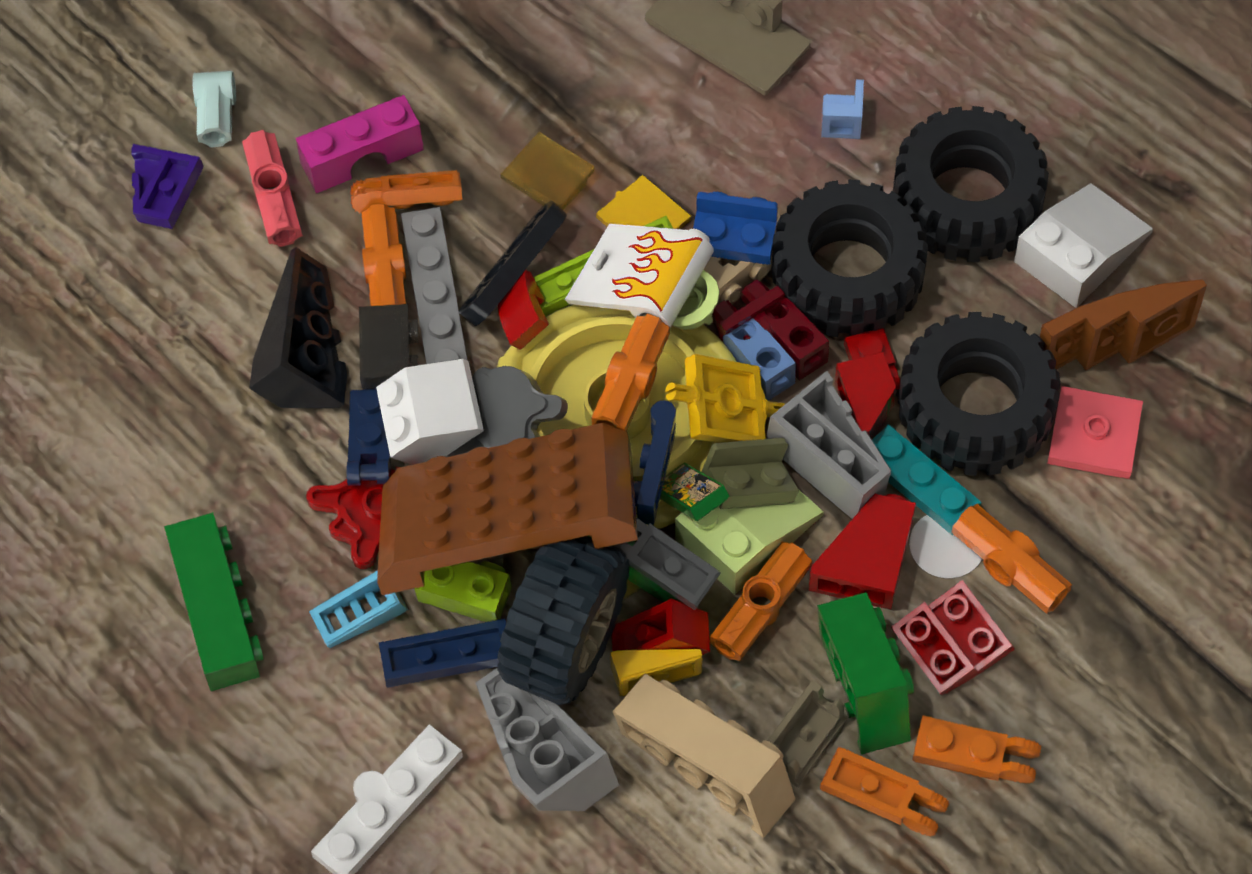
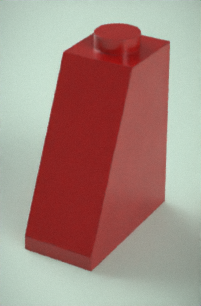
[809,493,916,610]

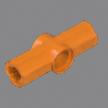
[361,204,408,324]
[591,314,670,432]
[952,504,1072,614]
[709,541,813,662]

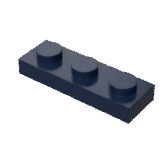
[379,619,506,688]

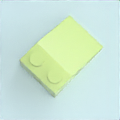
[675,489,824,595]

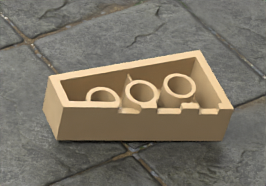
[613,674,795,838]

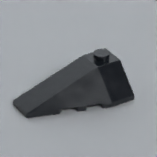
[249,247,348,408]

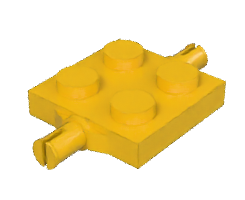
[665,354,785,443]

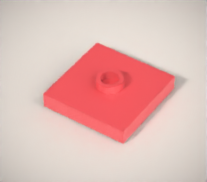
[1047,386,1143,479]

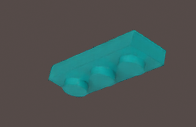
[872,425,982,536]

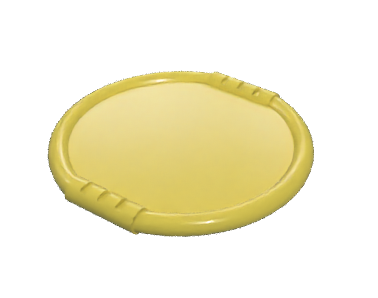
[497,305,737,529]

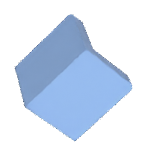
[821,79,864,139]

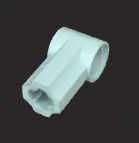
[193,71,236,147]

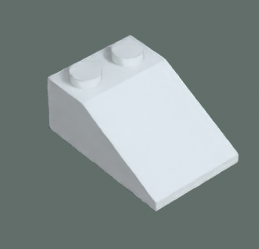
[1014,183,1153,308]

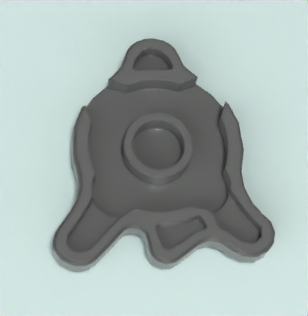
[472,366,568,448]

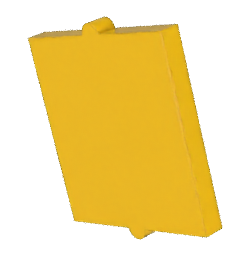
[596,175,691,229]

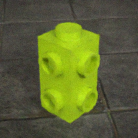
[414,561,512,622]

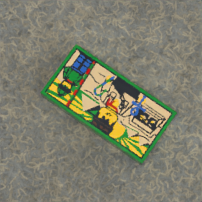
[660,462,730,521]

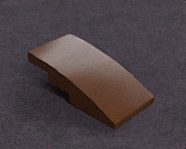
[1040,279,1207,370]

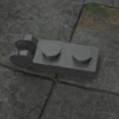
[611,518,720,610]

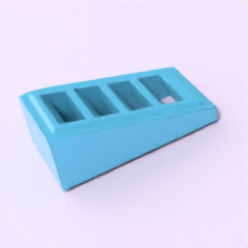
[309,570,408,648]

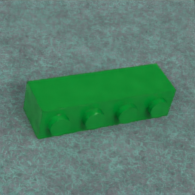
[164,512,264,691]

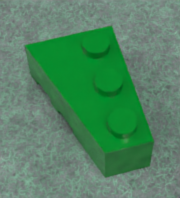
[817,592,914,755]

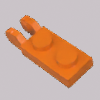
[350,170,462,214]
[912,715,1042,784]
[820,747,950,837]

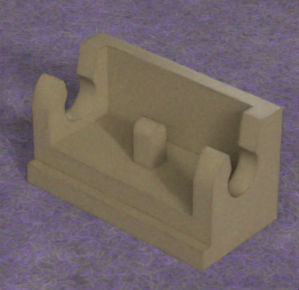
[767,680,847,788]

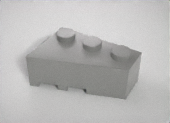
[766,371,891,519]

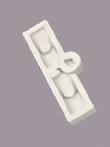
[311,724,463,874]

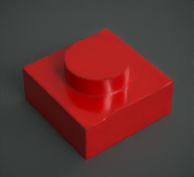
[844,328,896,366]

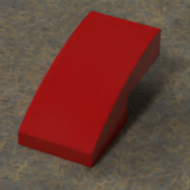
[497,270,549,350]

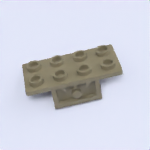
[645,0,811,95]

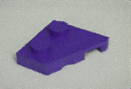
[131,144,204,229]

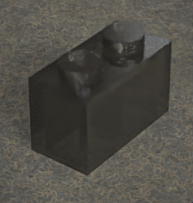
[359,304,419,390]

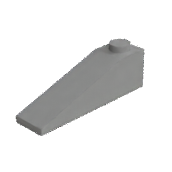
[476,668,619,811]

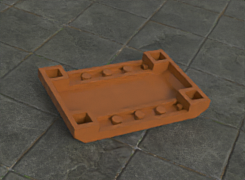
[377,423,638,595]

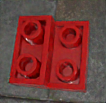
[891,580,1015,695]

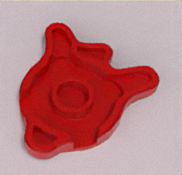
[306,466,400,569]

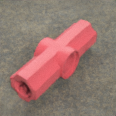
[242,130,302,247]

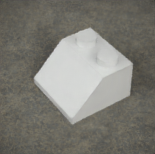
[376,359,484,465]

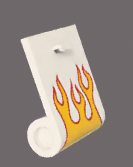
[565,224,714,328]

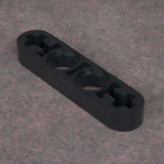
[459,200,567,326]

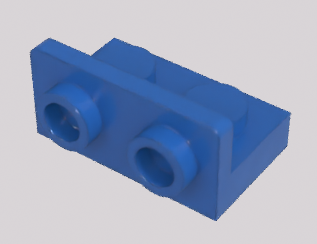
[693,192,778,265]

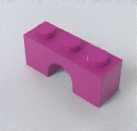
[295,95,424,194]

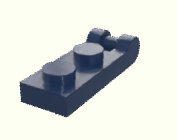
[346,389,391,486]
[634,400,676,526]

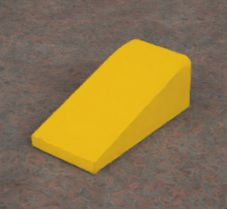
[610,649,702,696]

